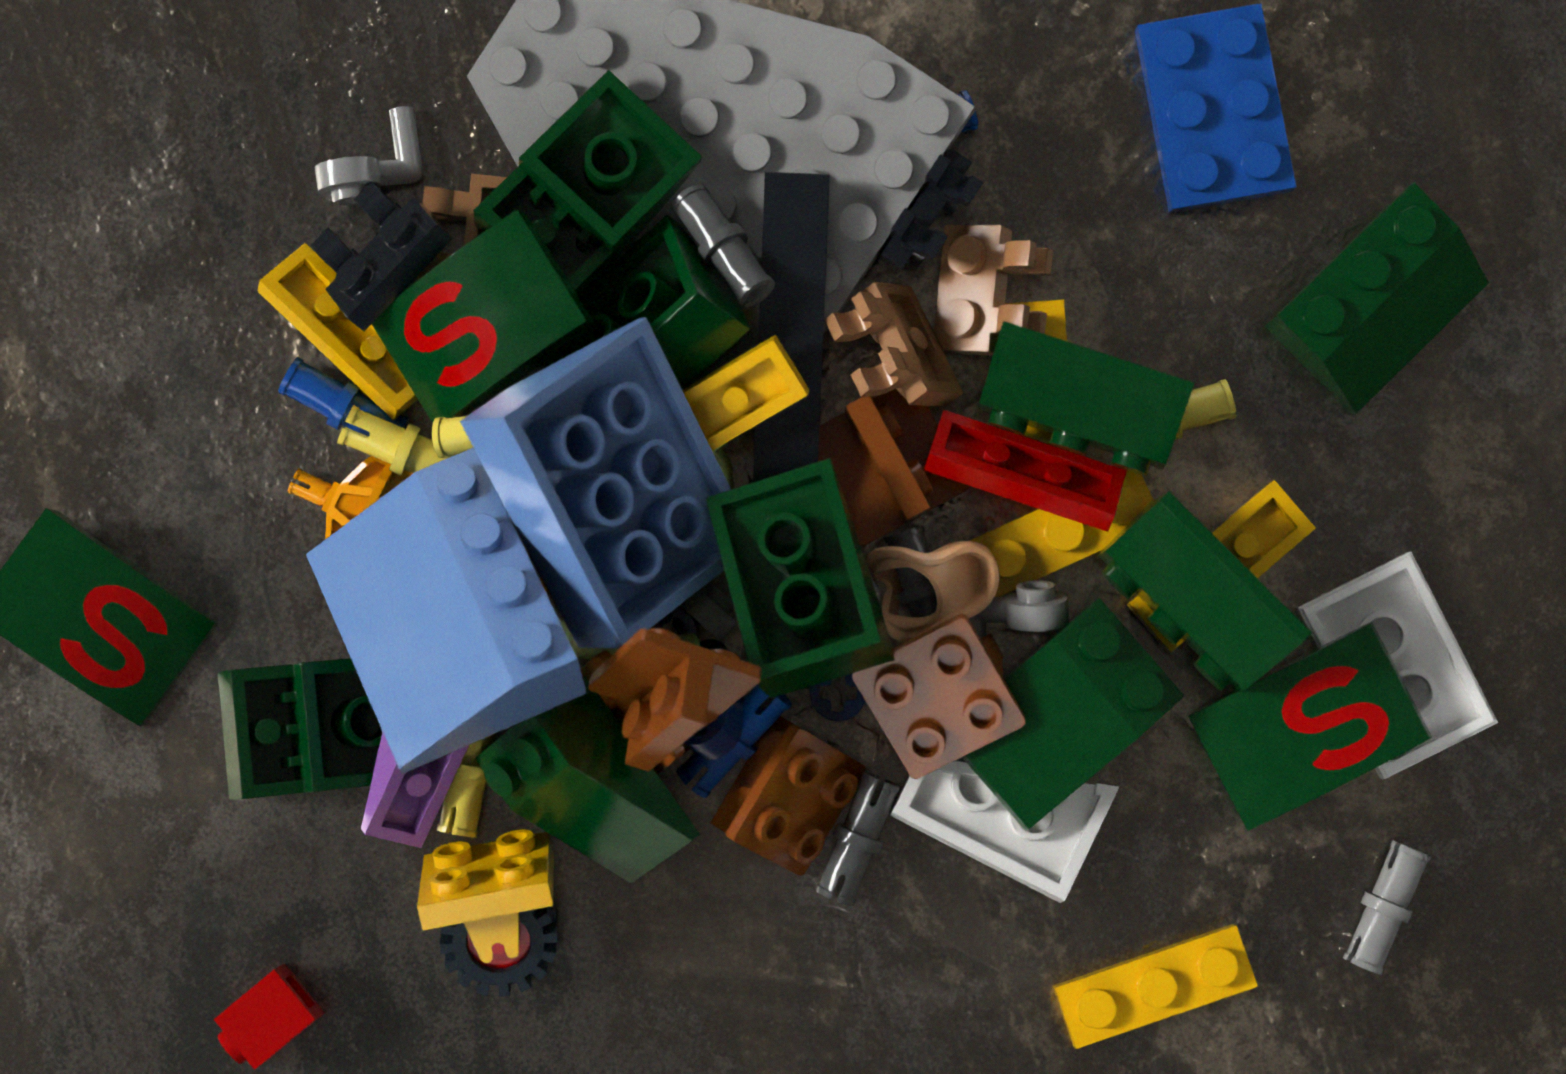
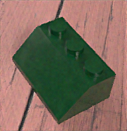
[1265,182,1489,416]
[543,214,750,390]
[979,321,1194,475]
[1098,491,1312,691]

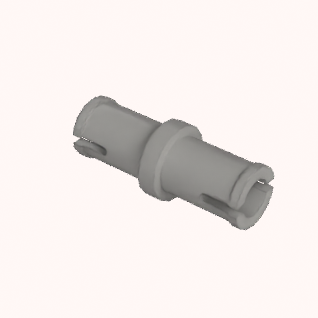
[1342,840,1432,975]

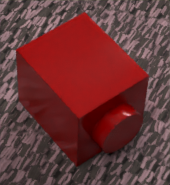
[213,964,325,1070]

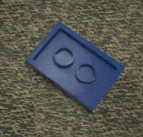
[1135,3,1296,214]

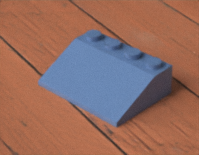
[460,318,731,649]
[306,447,587,774]

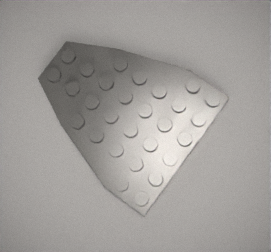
[467,0,976,382]

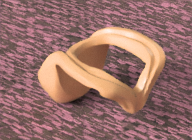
[867,541,999,642]

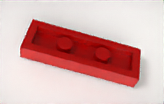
[924,410,1127,532]

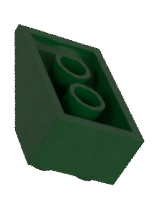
[706,458,895,698]
[962,598,1185,831]
[475,675,701,883]

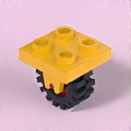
[417,829,558,997]

